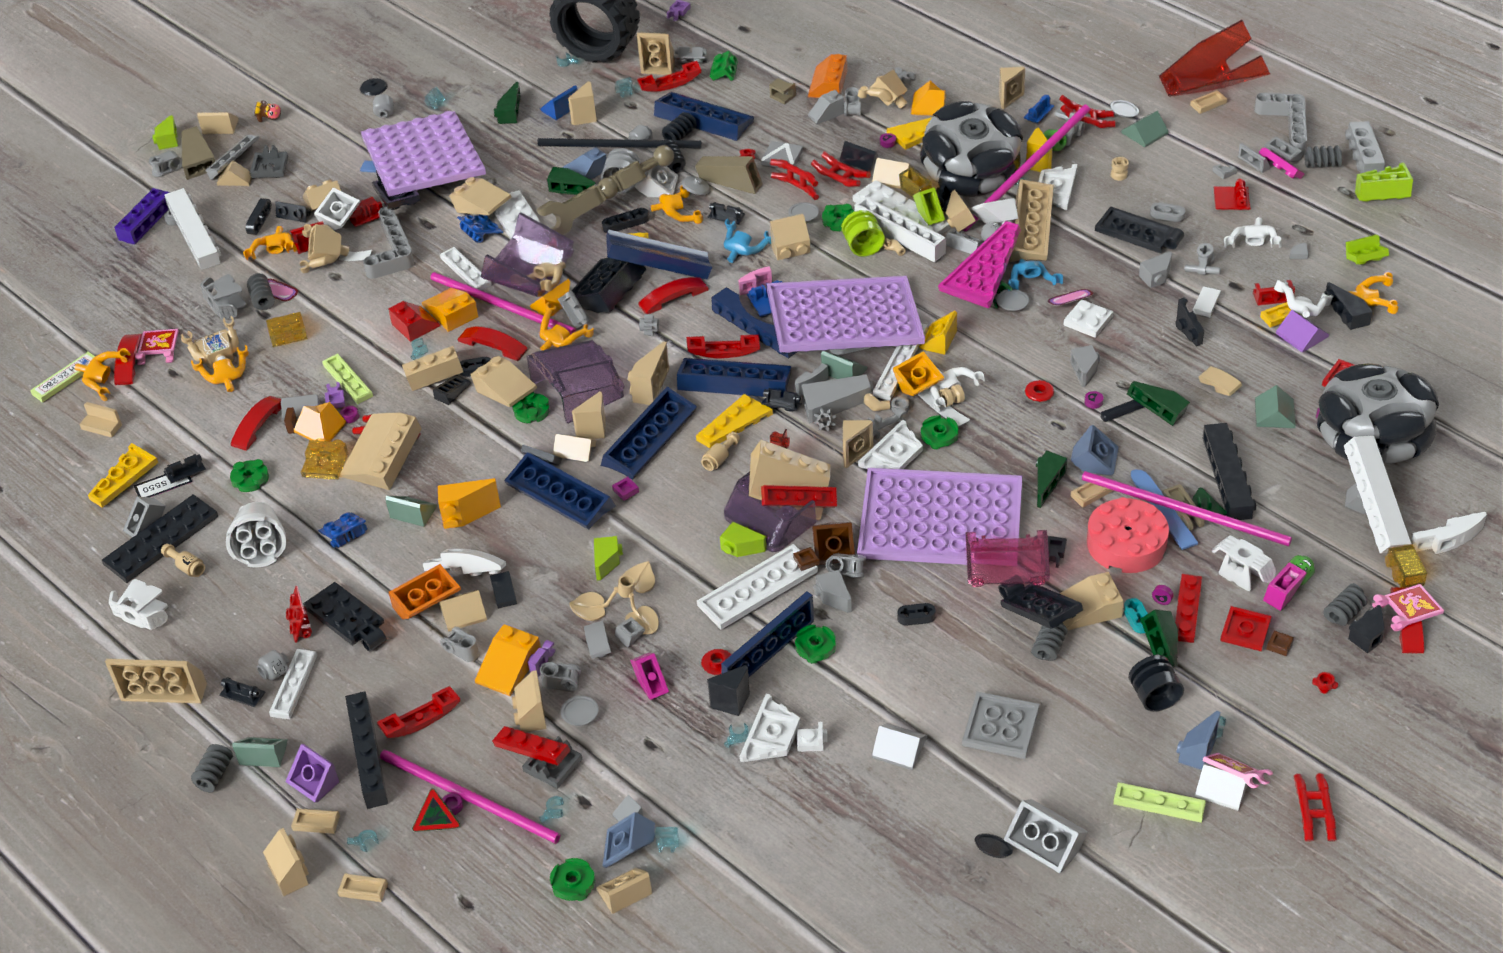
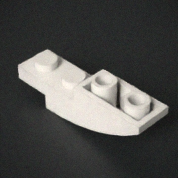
[1410,512,1487,554]
[423,548,506,576]

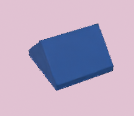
[540,85,578,120]

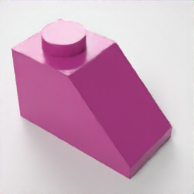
[1263,562,1307,611]
[630,653,669,700]

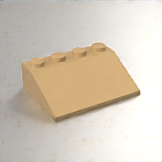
[340,412,422,490]
[749,440,830,520]
[105,659,207,703]

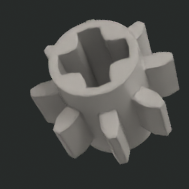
[639,314,659,336]
[814,408,837,431]

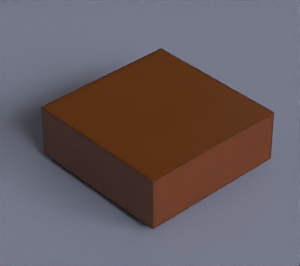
[284,407,297,434]
[793,547,820,571]
[1266,631,1294,656]

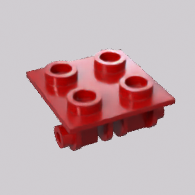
[1213,179,1251,210]
[349,196,382,227]
[286,586,312,643]

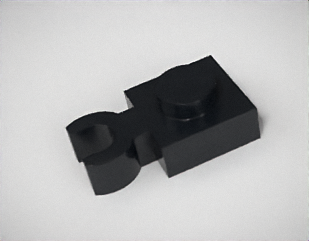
[1044,536,1067,568]

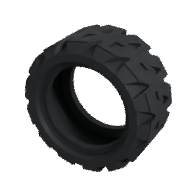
[549,0,640,63]

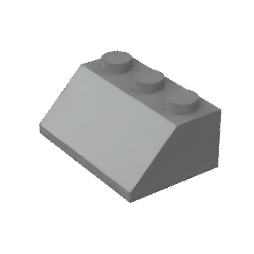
[1003,799,1088,873]

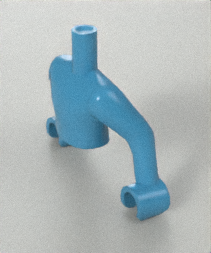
[724,219,771,263]
[1008,259,1063,291]

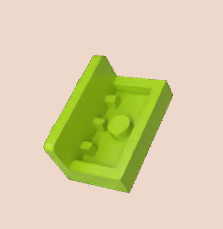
[1345,234,1389,265]

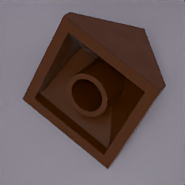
[812,522,855,565]

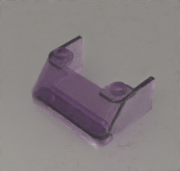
[724,471,816,552]

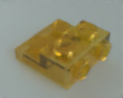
[266,312,308,347]
[301,438,348,480]

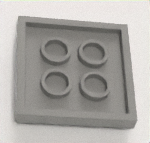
[962,692,1039,759]

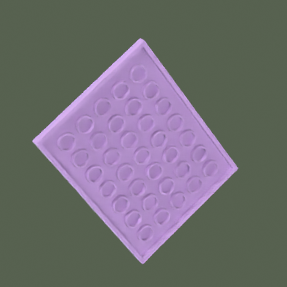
[361,111,486,196]
[767,276,925,353]
[857,468,1022,568]

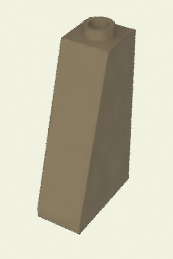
[181,126,216,180]
[695,156,763,194]

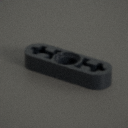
[246,198,272,235]
[602,208,649,233]

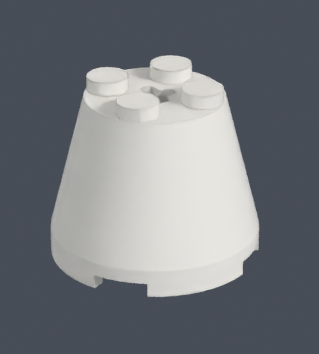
[226,502,286,568]

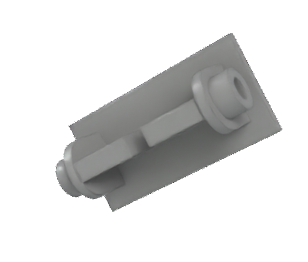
[674,46,707,63]
[558,291,590,329]

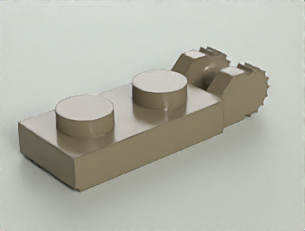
[1162,484,1205,531]

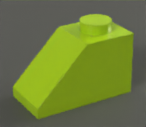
[152,115,178,150]
[913,187,945,226]
[720,522,767,557]
[594,536,623,581]

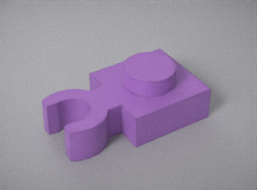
[667,0,691,21]
[325,382,346,409]
[528,640,556,677]

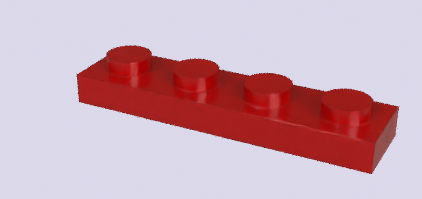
[761,485,837,508]
[1175,574,1202,643]
[492,726,571,766]

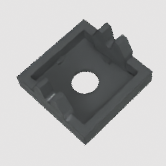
[250,145,288,178]
[522,736,582,789]

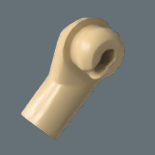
[882,238,906,256]
[864,393,890,411]

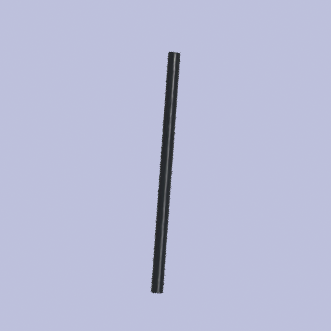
[537,138,702,149]

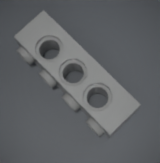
[1345,121,1385,173]

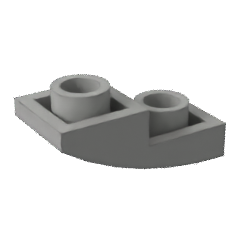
[795,363,829,396]
[584,620,611,659]

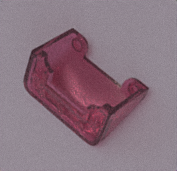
[965,530,1050,587]

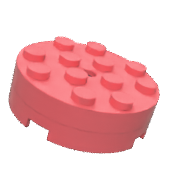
[1087,497,1169,573]

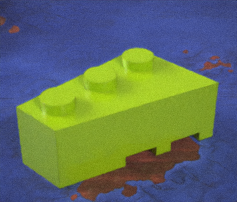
[1355,162,1413,202]

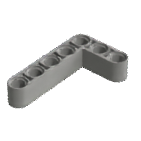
[1254,93,1307,156]
[363,207,414,279]

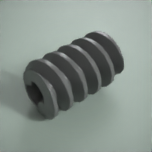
[1305,145,1342,168]
[247,273,275,310]
[1323,583,1368,626]
[1031,622,1068,661]
[191,744,233,793]

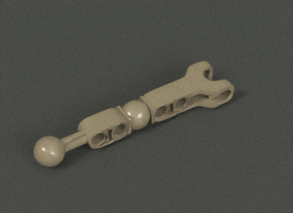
[537,145,674,239]

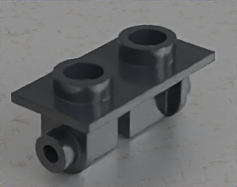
[936,183,951,212]
[276,201,311,223]
[708,202,745,225]
[761,388,802,412]
[163,454,206,484]
[219,677,265,708]

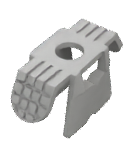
[200,274,247,319]

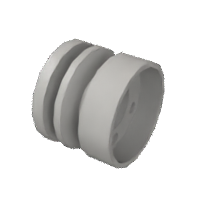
[601,148,640,193]

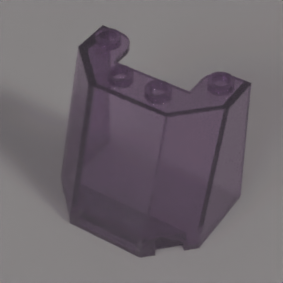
[481,212,574,297]
[526,340,625,424]

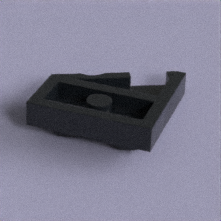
[1175,297,1204,347]

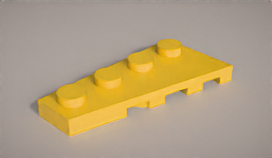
[887,117,932,150]
[696,394,773,448]
[88,443,159,508]

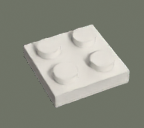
[1064,299,1113,338]

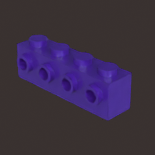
[114,188,170,245]

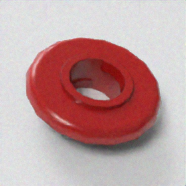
[1025,380,1055,402]
[701,649,731,675]

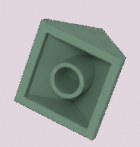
[1121,110,1168,147]
[821,351,868,379]
[1255,385,1296,428]
[385,496,437,527]
[233,737,288,767]

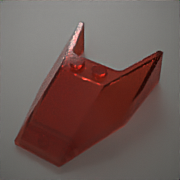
[1159,20,1271,97]

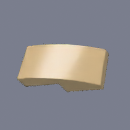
[1199,366,1242,396]

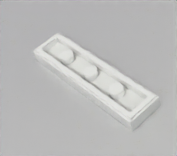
[440,247,492,291]
[269,649,317,719]

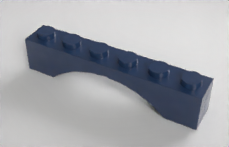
[711,287,798,359]

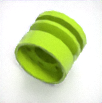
[842,210,885,257]

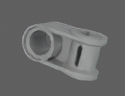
[844,87,861,116]
[149,150,182,177]
[826,553,866,577]
[440,627,479,662]
[540,662,581,692]

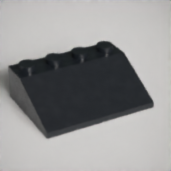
[571,258,647,313]

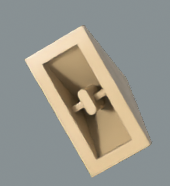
[217,160,252,186]

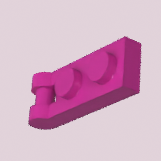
[1259,148,1305,179]

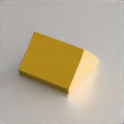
[1026,128,1052,172]
[919,310,957,355]

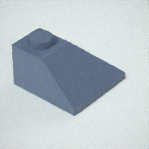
[562,147,606,180]
[1071,425,1119,475]
[1176,711,1221,770]
[603,812,655,868]

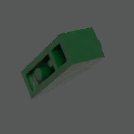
[494,82,521,124]
[547,167,596,195]
[1127,381,1190,426]
[1036,450,1067,508]
[1140,609,1178,668]

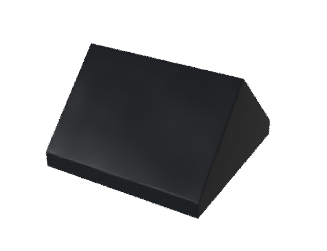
[839,141,878,172]
[707,665,750,716]

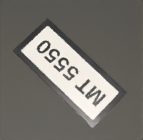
[133,474,192,497]

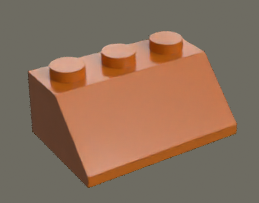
[808,54,847,98]
[388,564,461,620]

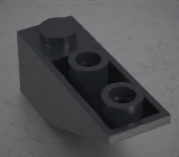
[1324,282,1373,330]

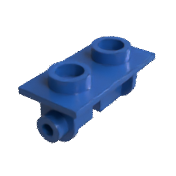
[1024,95,1054,124]

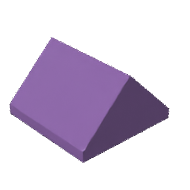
[1276,310,1329,353]
[285,744,339,802]

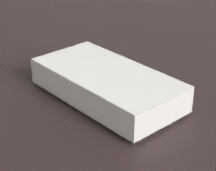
[1193,286,1221,317]

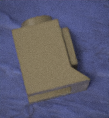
[769,78,796,104]

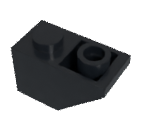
[1348,605,1384,653]

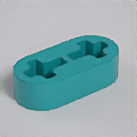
[1123,598,1148,634]

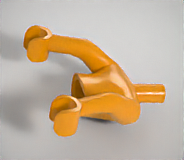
[651,185,703,224]
[243,226,297,260]
[1348,272,1399,314]
[539,302,594,352]
[191,345,249,392]
[75,348,131,401]

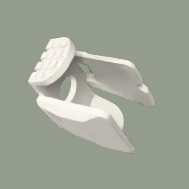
[1212,535,1276,591]
[108,579,168,630]

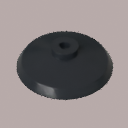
[360,78,387,96]
[974,833,1013,858]

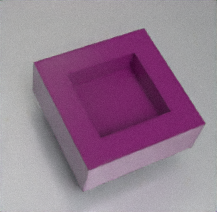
[612,476,639,501]

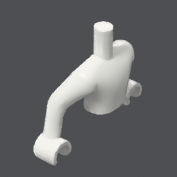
[1224,217,1282,248]
[1274,280,1333,318]
[930,367,985,412]

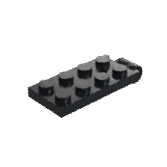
[372,170,421,210]
[1095,206,1184,253]
[998,576,1083,629]
[303,582,387,652]

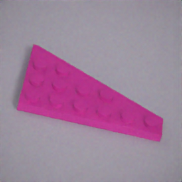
[938,221,1021,309]

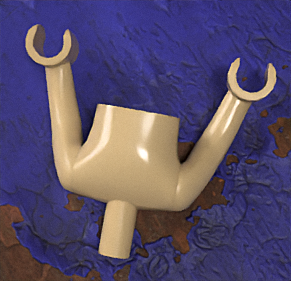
[511,262,566,291]

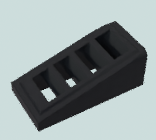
[433,375,471,406]

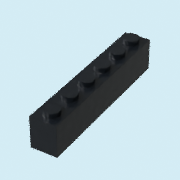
[1202,423,1256,520]
[345,691,388,809]

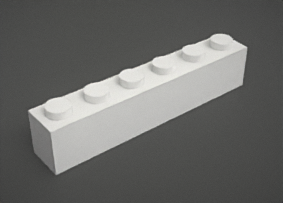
[165,188,221,270]
[854,196,946,262]
[1344,436,1411,554]

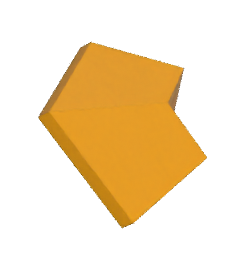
[911,80,946,116]
[530,279,570,315]
[893,351,944,396]
[294,402,346,447]

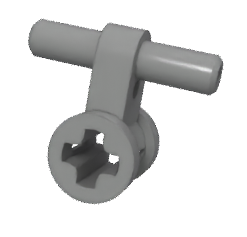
[1065,112,1085,146]
[1184,243,1221,275]

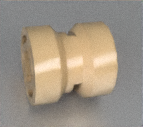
[1111,157,1129,181]
[939,384,965,407]

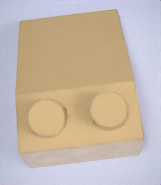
[637,32,675,75]
[449,177,511,215]
[628,341,670,405]
[470,356,537,407]
[1059,572,1124,630]

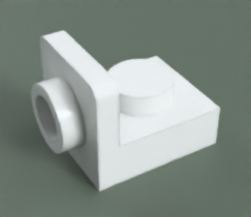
[797,722,827,752]

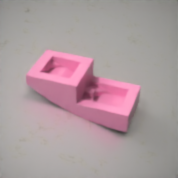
[738,266,772,295]

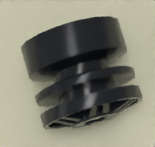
[1128,655,1184,712]

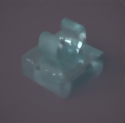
[615,77,633,98]
[424,87,446,110]
[655,827,679,853]

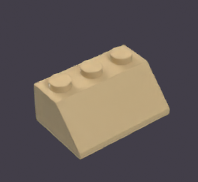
[402,346,463,391]

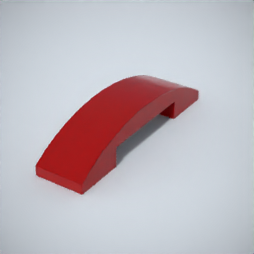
[637,61,702,92]
[638,277,709,314]
[457,327,527,361]
[114,334,142,385]
[686,335,760,359]
[230,396,282,451]
[1390,587,1424,653]
[377,686,461,738]

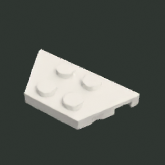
[1038,164,1077,210]
[858,420,923,469]
[740,694,800,762]

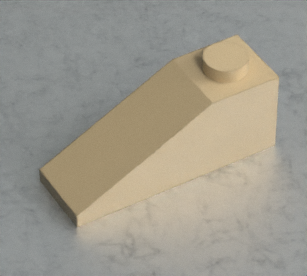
[946,190,976,232]

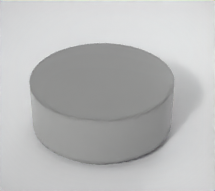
[891,397,909,413]

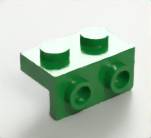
[710,51,738,81]

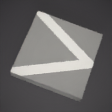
[761,141,803,169]

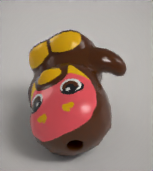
[255,100,281,123]

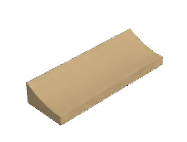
[1010,179,1054,262]

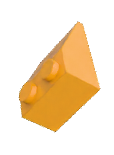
[421,288,479,332]
[438,478,501,529]
[474,624,541,696]

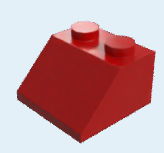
[388,301,440,342]

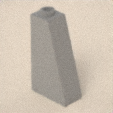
[801,374,874,423]

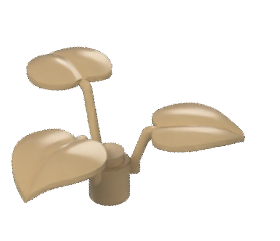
[569,561,659,634]

